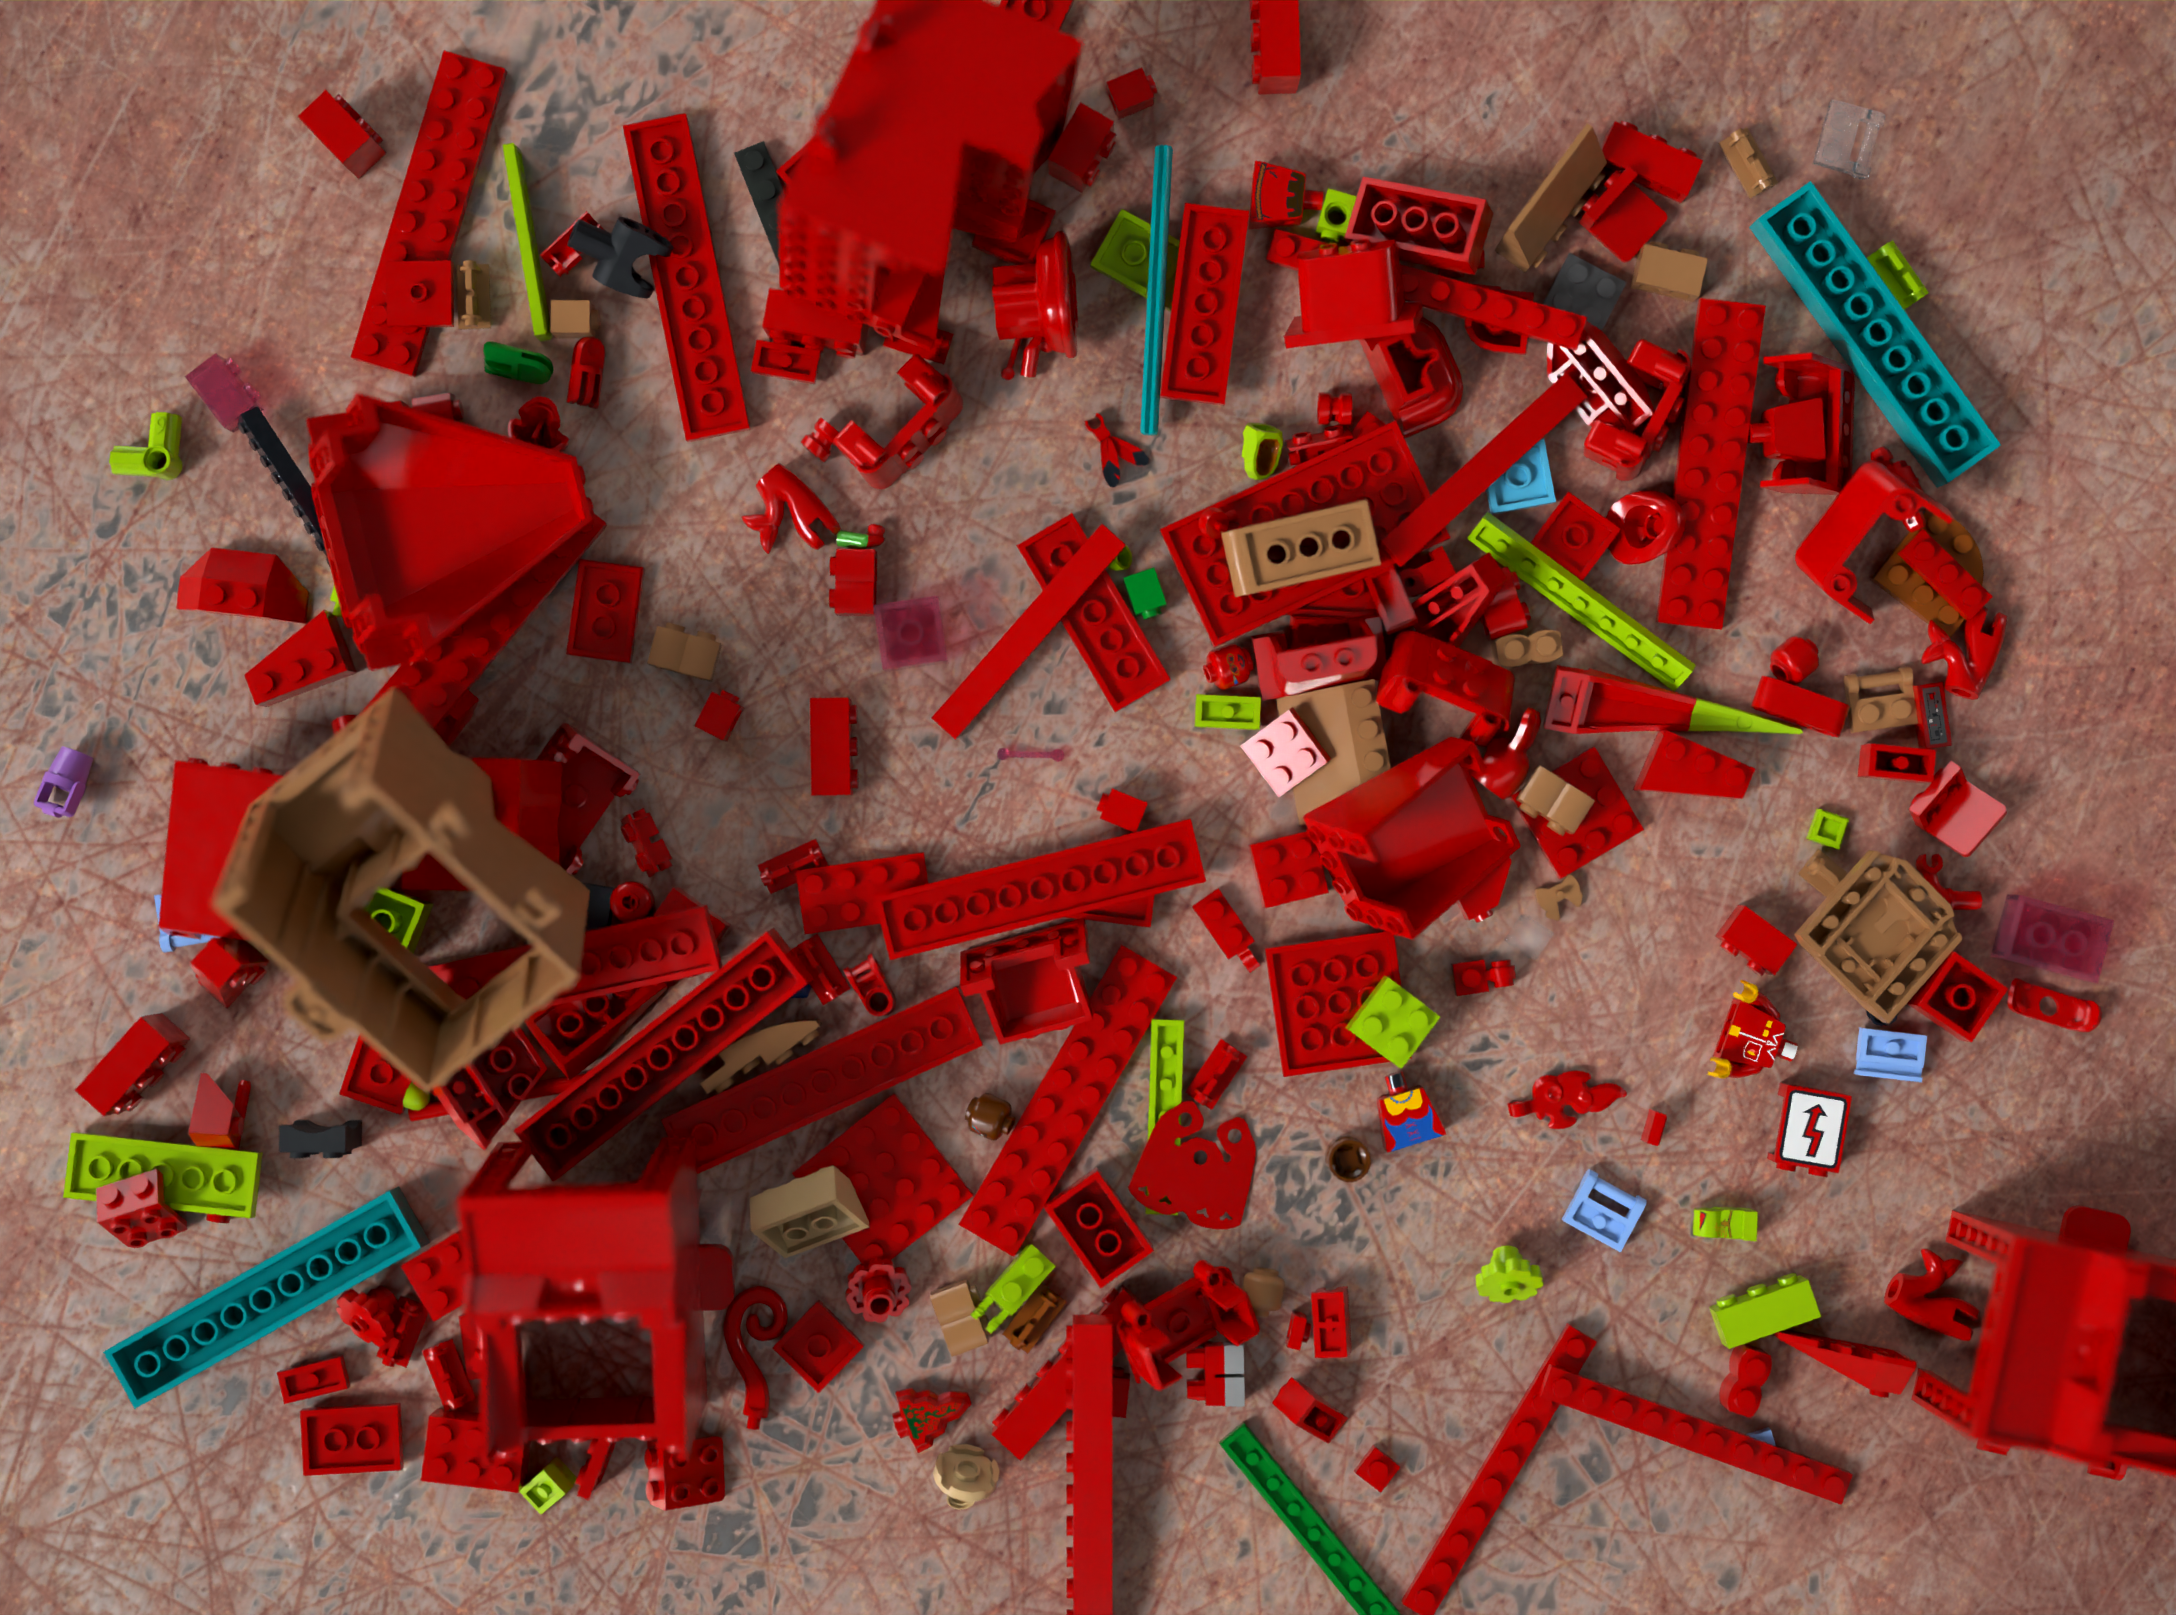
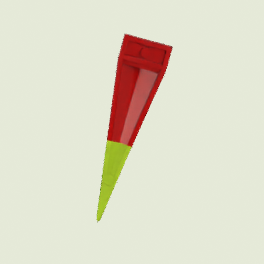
[1543,665,1803,734]

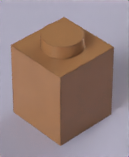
[551,300,600,339]

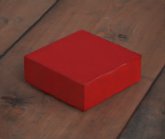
[1641,1109,1667,1146]

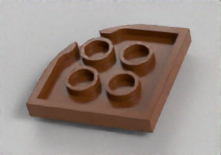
[1871,508,1984,638]

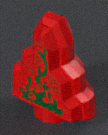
[892,1387,972,1453]

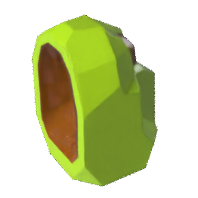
[1242,422,1283,480]

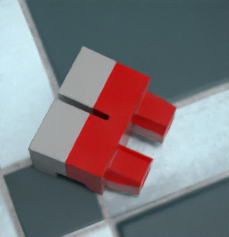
[1186,1341,1245,1407]

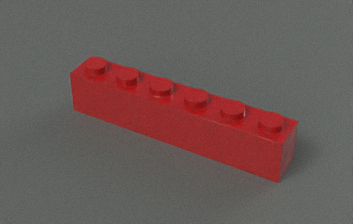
[991,1285,1145,1461]

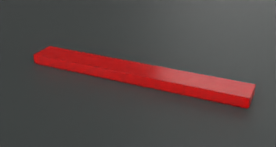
[1379,373,1588,567]
[931,524,1127,739]

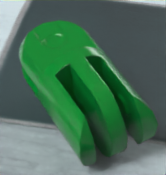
[483,341,554,385]

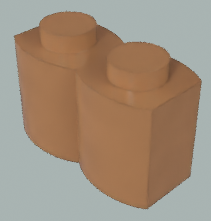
[647,622,722,682]
[1490,630,1563,669]
[1516,765,1595,836]
[930,1279,992,1357]

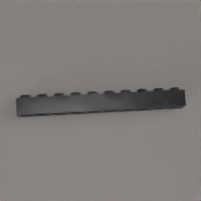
[238,406,330,566]

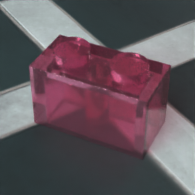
[185,353,264,433]

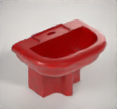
[992,230,1078,358]
[1359,317,1464,439]

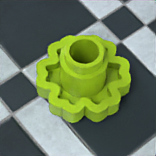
[1475,1246,1543,1303]

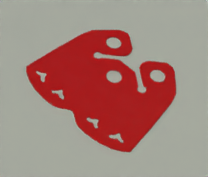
[1128,1101,1256,1230]

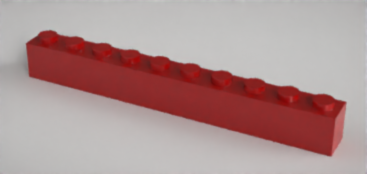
[1066,1315,1112,1615]

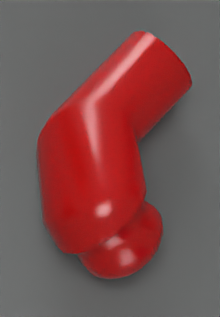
[1020,336,1052,378]

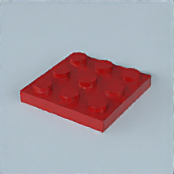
[1510,746,1644,879]

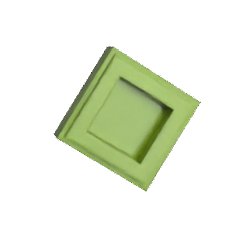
[1806,809,1850,850]

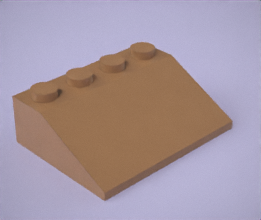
[1494,123,1607,273]
[1276,679,1391,825]

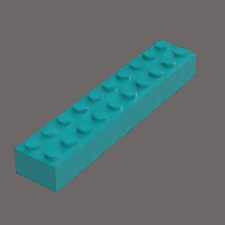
[1749,181,2001,488]
[103,1186,430,1409]

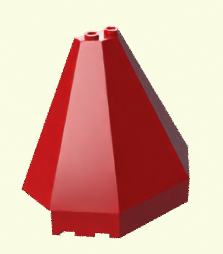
[306,392,594,671]

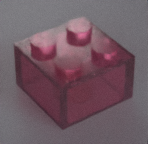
[873,596,949,672]

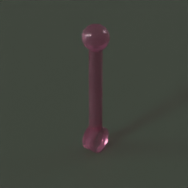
[997,748,1064,762]

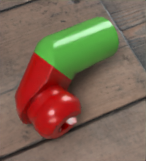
[837,524,885,549]

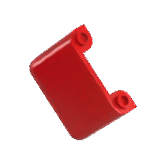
[536,723,640,875]

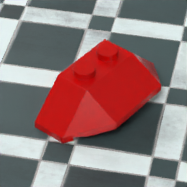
[1547,312,1655,432]
[176,547,309,624]

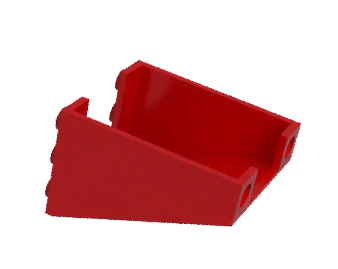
[1303,736,1521,940]
[158,757,289,942]

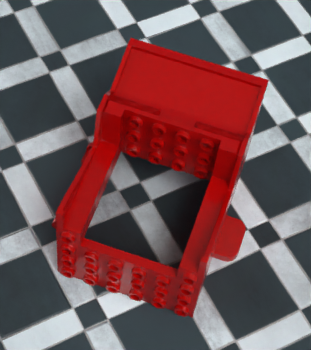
[779,0,1084,352]
[457,1137,735,1467]
[1911,1205,2176,1481]

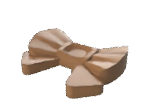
[1535,874,1583,921]

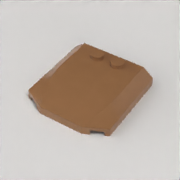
[1794,850,1963,1024]

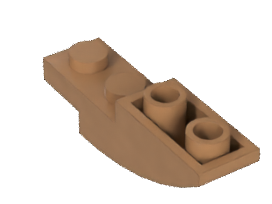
[700,1019,822,1094]

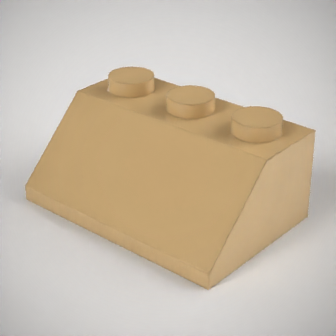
[749,1166,869,1258]

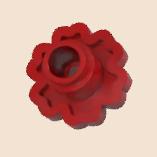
[845,1258,911,1323]
[336,1286,397,1347]

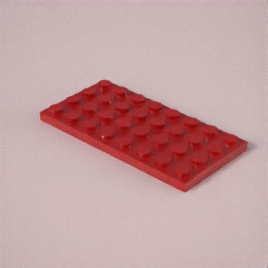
[1159,420,1451,648]

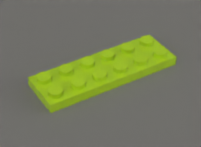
[63,1132,263,1218]

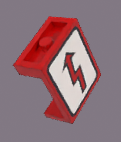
[1767,1082,1852,1177]

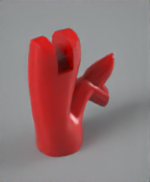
[742,463,841,554]
[1921,607,2007,700]
[1884,1249,1980,1341]

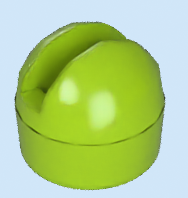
[1108,546,1132,571]
[403,1082,430,1110]

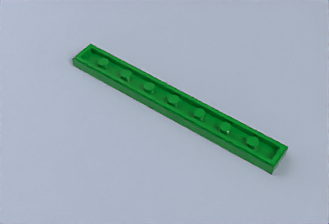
[1219,1421,1402,1615]

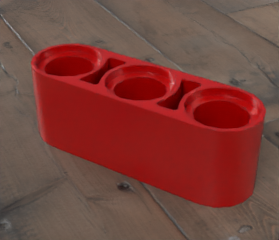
[1751,676,1850,738]

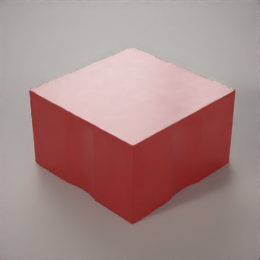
[402,758,562,891]

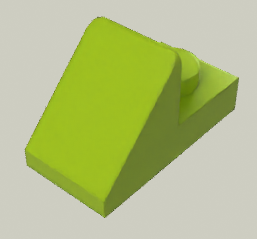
[519,1457,576,1514]

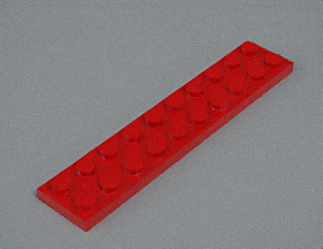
[351,50,508,378]
[623,113,751,442]
[1656,298,1766,630]
[355,513,607,731]
[874,819,1206,960]
[427,904,723,1010]
[958,944,1177,1257]
[661,986,983,1174]

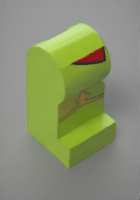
[1693,1207,1758,1241]

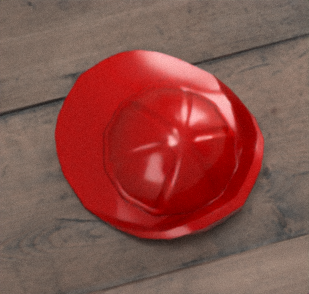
[1606,491,1686,565]

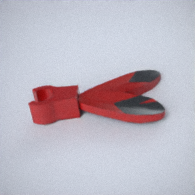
[1084,413,1149,488]

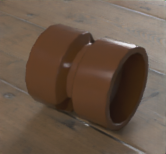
[1325,1136,1371,1182]

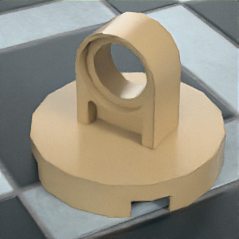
[933,1444,1000,1510]

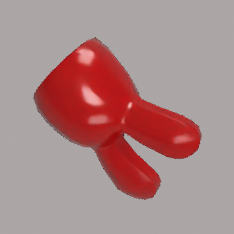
[1468,707,1541,800]

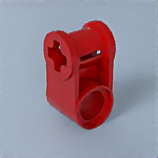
[843,953,896,1016]

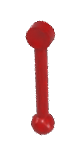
[1001,338,1022,380]

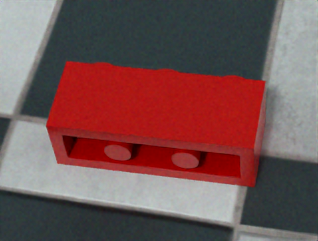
[1601,121,1703,203]
[810,697,859,796]

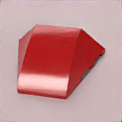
[432,1026,547,1150]

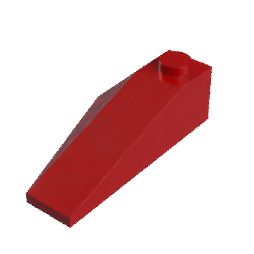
[525,982,668,1080]
[1772,1329,1917,1398]

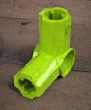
[109,412,182,480]

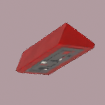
[1913,682,1952,749]

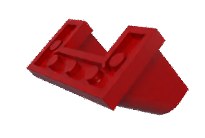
[1284,239,1423,349]
[1251,613,1387,701]
[960,918,1093,1045]

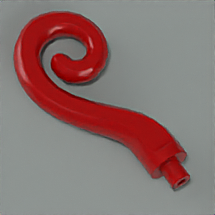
[724,1286,788,1430]

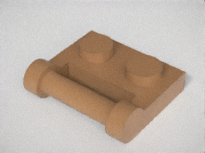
[1844,666,1918,733]

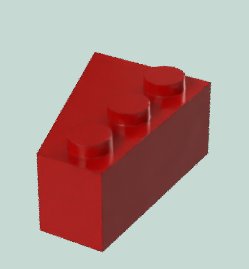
[244,610,357,707]
[1633,730,1755,799]

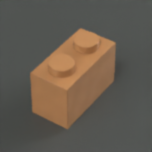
[1630,242,1708,302]

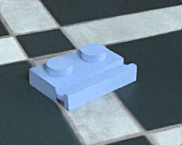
[1854,1027,1927,1082]

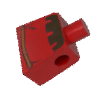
[1248,161,1324,229]

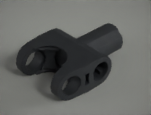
[567,217,674,298]

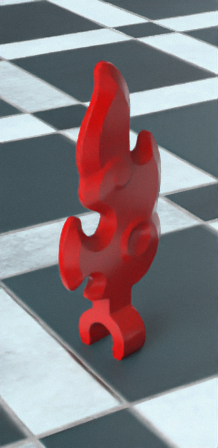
[1507,1070,1627,1129]

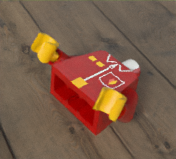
[1708,980,1798,1079]

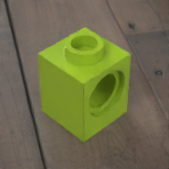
[1315,188,1357,243]

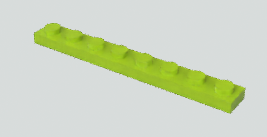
[1467,511,1696,692]

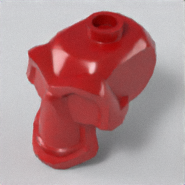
[507,396,570,452]

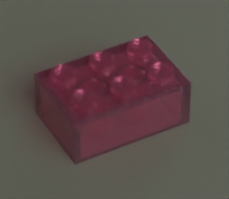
[1991,894,2114,984]

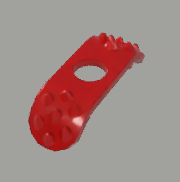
[2007,978,2102,1032]

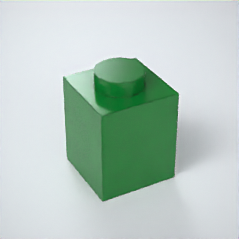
[1123,567,1167,620]

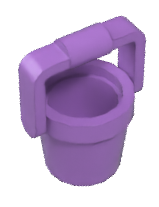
[34,746,93,818]

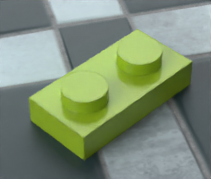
[1194,694,1261,730]

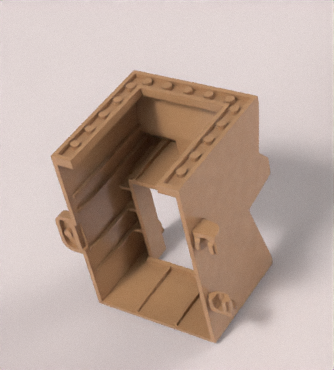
[212,687,590,1093]

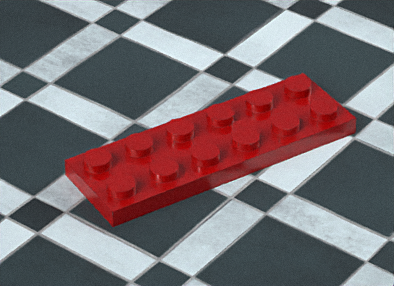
[1160,203,1249,406]
[1016,513,1171,713]

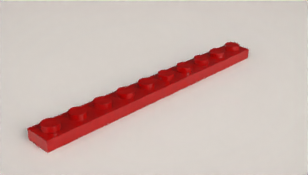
[1266,229,1587,351]
[1401,1323,1597,1615]
[1538,1364,1853,1505]

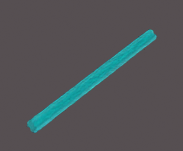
[1140,145,1173,436]

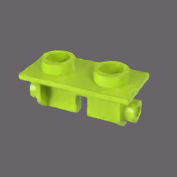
[1867,240,1929,310]

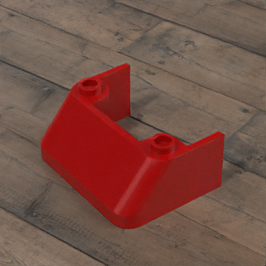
[1760,352,1855,495]
[1795,460,1953,625]

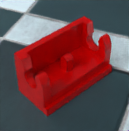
[1311,1286,1352,1358]

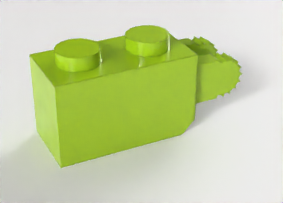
[971,1244,1056,1333]

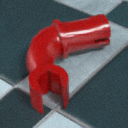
[1915,853,1982,910]

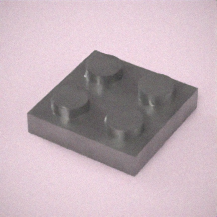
[1543,253,1627,330]

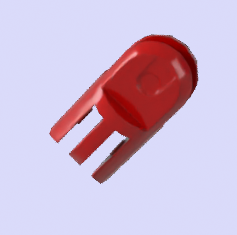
[566,336,606,409]

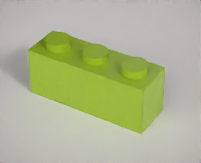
[1709,1273,1821,1349]

